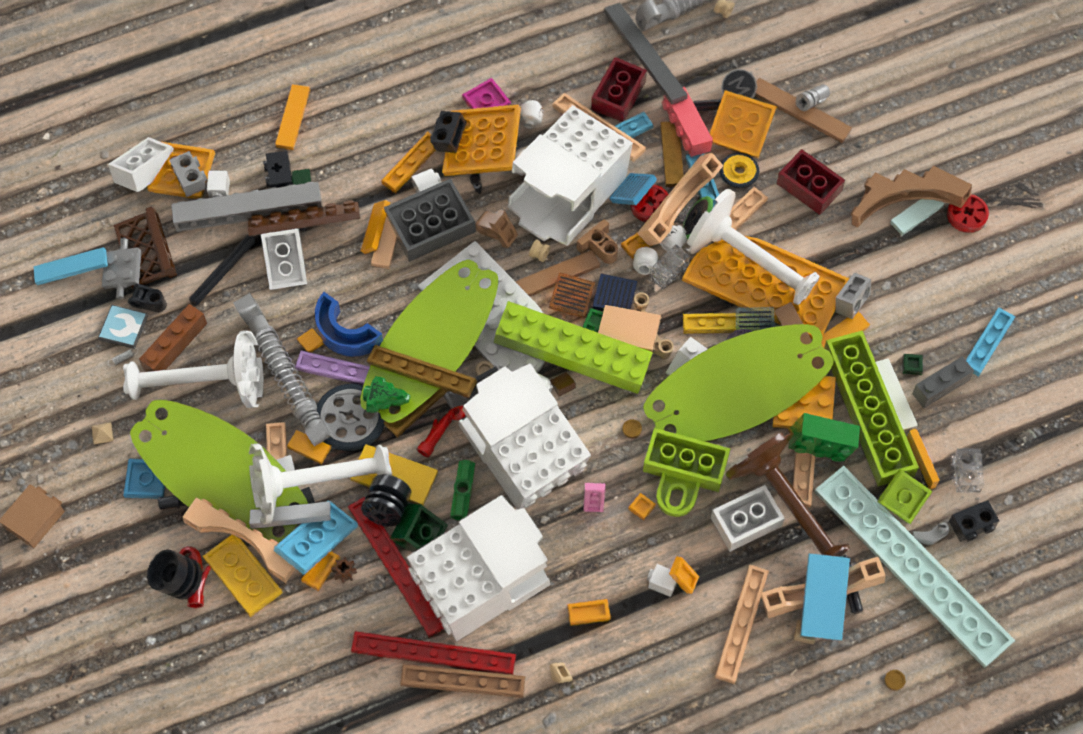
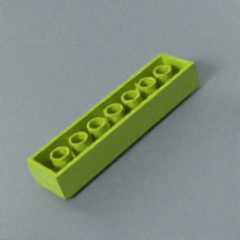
[493,301,653,394]
[824,330,919,486]

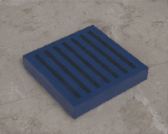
[592,273,637,311]

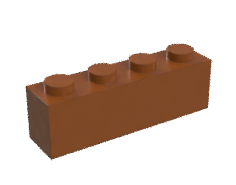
[139,304,207,372]

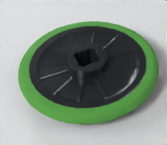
[683,196,713,240]

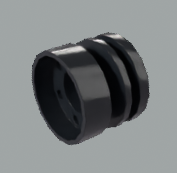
[361,474,412,527]
[147,549,203,600]

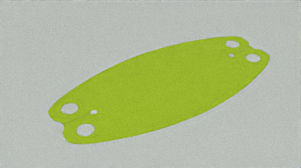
[361,259,499,423]
[643,324,834,441]
[130,400,308,543]

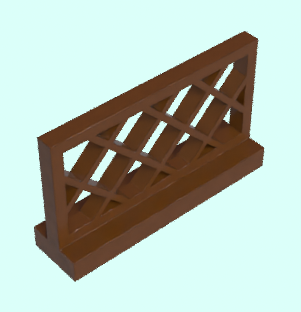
[114,206,177,289]

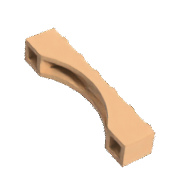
[637,152,723,246]
[183,498,296,583]
[761,556,885,619]

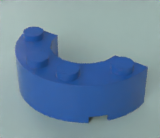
[315,292,383,357]

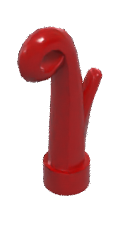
[416,405,466,458]
[179,546,211,608]

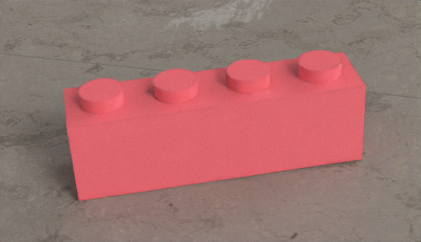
[662,87,713,157]

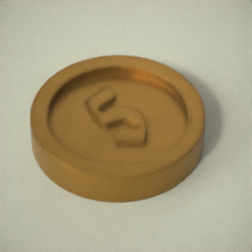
[622,419,642,439]
[884,670,906,691]

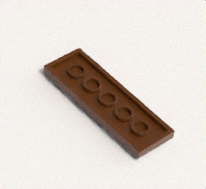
[248,200,360,236]

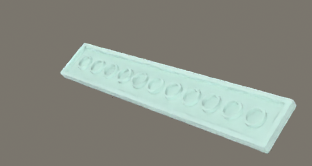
[814,466,1015,668]

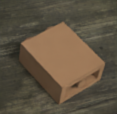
[0,484,65,549]

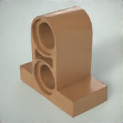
[475,209,518,248]
[577,219,618,264]

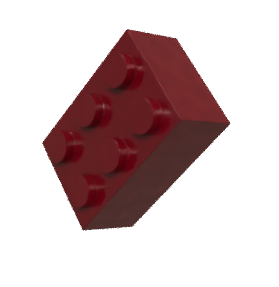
[591,57,647,122]
[777,149,845,215]

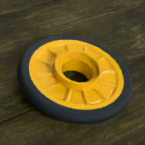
[720,153,760,188]

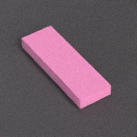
[584,483,605,512]

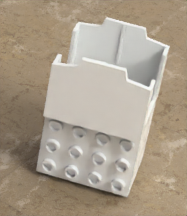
[508,105,633,246]
[458,364,591,509]
[407,495,551,642]

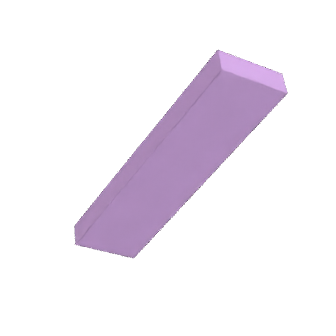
[295,351,370,386]

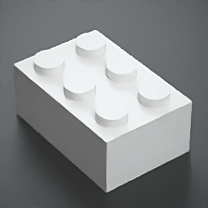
[711,485,785,552]

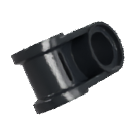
[128,284,167,313]

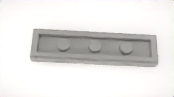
[249,501,331,529]

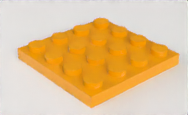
[442,104,521,176]

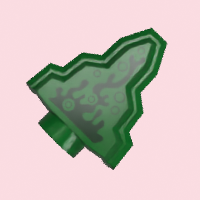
[363,376,411,413]

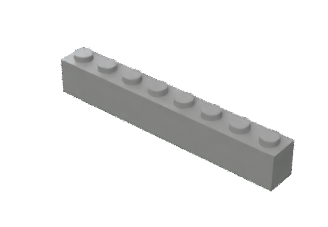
[171,182,323,232]

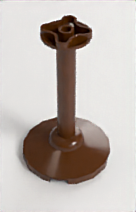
[725,428,850,557]

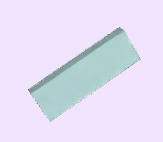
[890,199,944,236]

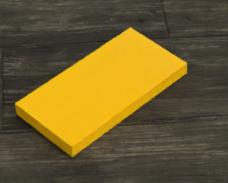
[350,444,438,506]
[202,535,283,618]

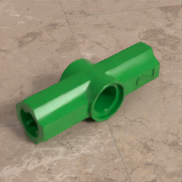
[450,459,476,521]

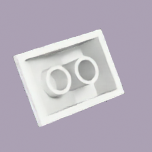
[108,137,173,192]
[261,229,307,290]

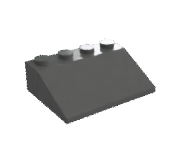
[384,178,476,262]

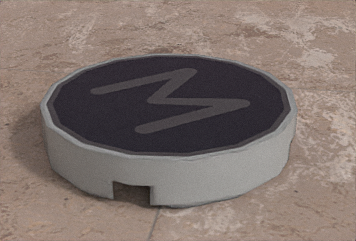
[721,69,757,99]

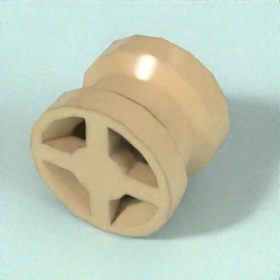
[714,0,735,19]
[529,239,550,262]

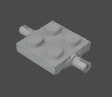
[102,238,141,299]

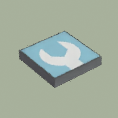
[98,304,148,349]

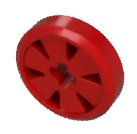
[630,184,669,222]
[947,194,989,233]

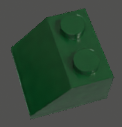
[390,504,448,553]

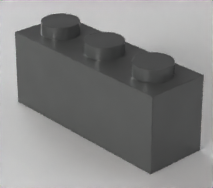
[912,356,974,408]

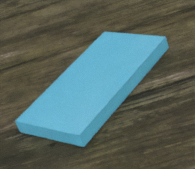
[274,500,358,575]
[800,553,850,640]

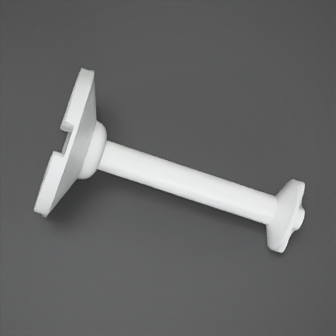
[686,189,820,305]
[123,331,264,408]
[249,443,392,524]

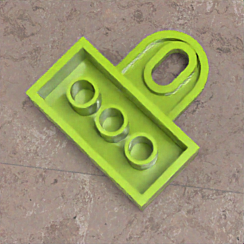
[643,428,731,517]

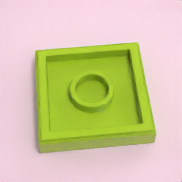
[877,469,933,524]

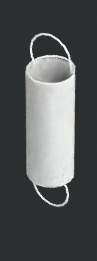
[108,348,138,367]

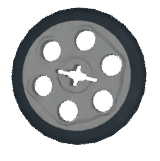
[317,384,385,451]

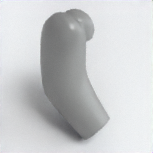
[912,522,949,545]

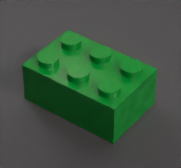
[788,413,860,462]

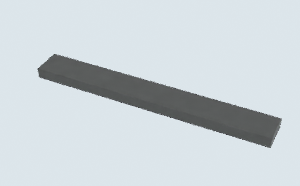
[604,2,688,104]

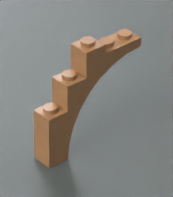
[851,166,972,227]

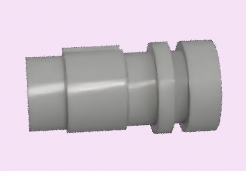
[796,84,830,111]

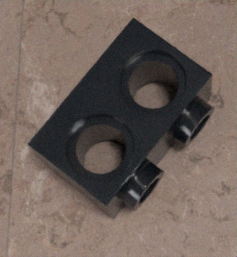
[430,111,466,153]
[949,500,1000,542]

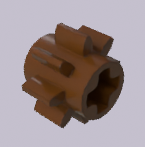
[331,557,357,584]

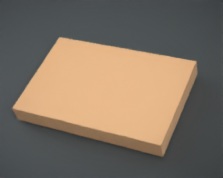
[598,305,661,352]

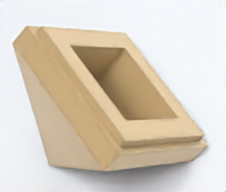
[92,422,114,445]
[550,662,573,683]

